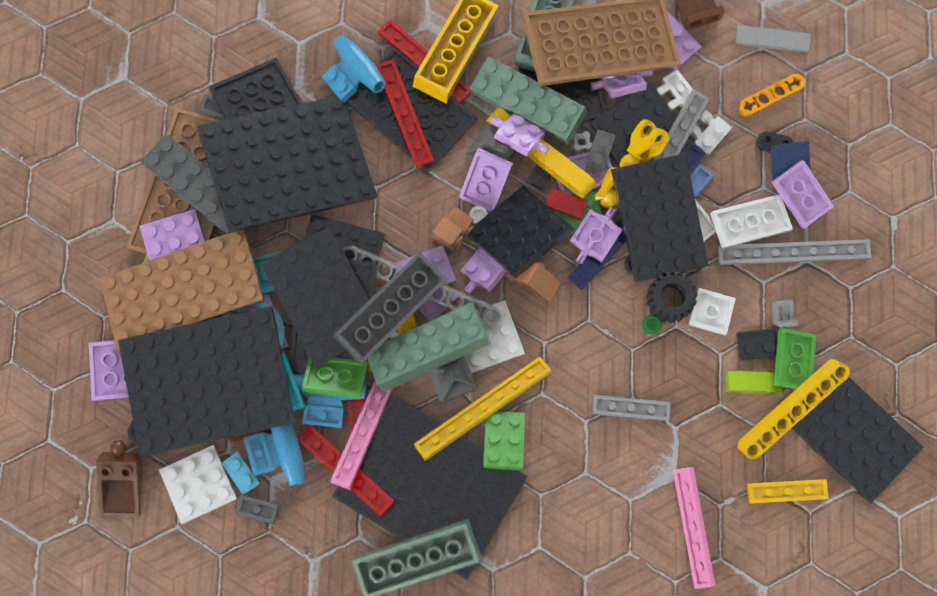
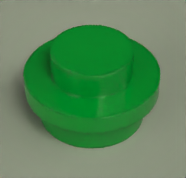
[642,315,661,335]

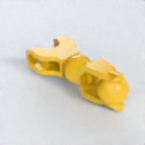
[594,120,669,211]

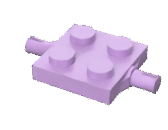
[591,70,653,98]
[490,113,550,157]
[570,207,623,264]
[460,248,507,295]

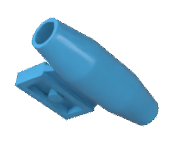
[322,35,386,103]
[294,374,367,428]
[244,424,306,487]

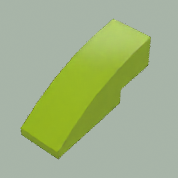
[725,371,783,393]

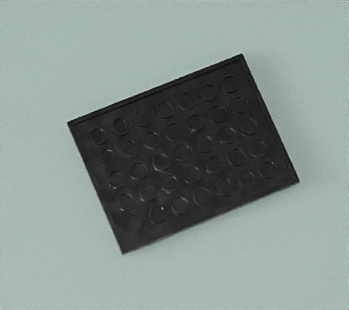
[197,96,377,233]
[118,306,296,457]
[332,396,528,579]

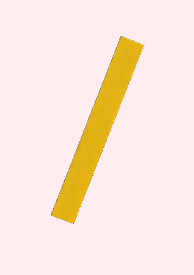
[414,356,552,461]

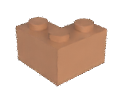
[432,206,474,253]
[503,261,561,302]

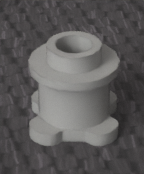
[571,131,592,154]

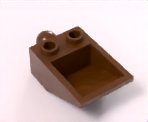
[96,440,143,517]

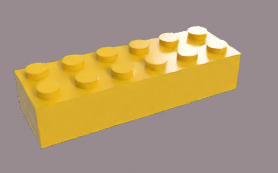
[413,0,499,103]

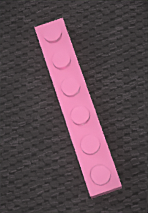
[331,381,394,490]
[673,467,716,589]

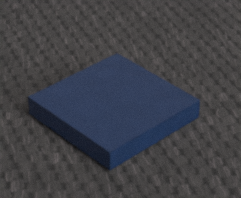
[770,141,810,181]

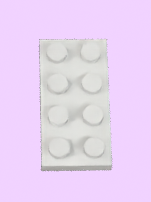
[710,195,793,249]

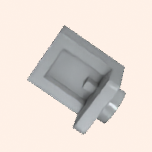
[772,299,798,329]

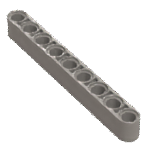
[342,246,501,325]

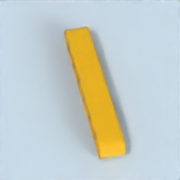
[486,107,597,198]
[738,359,850,459]

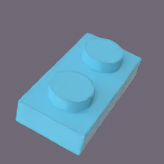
[221,452,261,495]

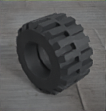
[646,272,698,323]

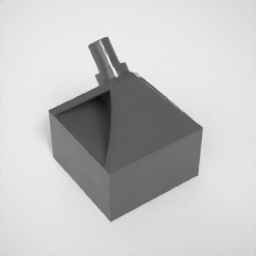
[466,123,517,163]
[428,356,477,405]

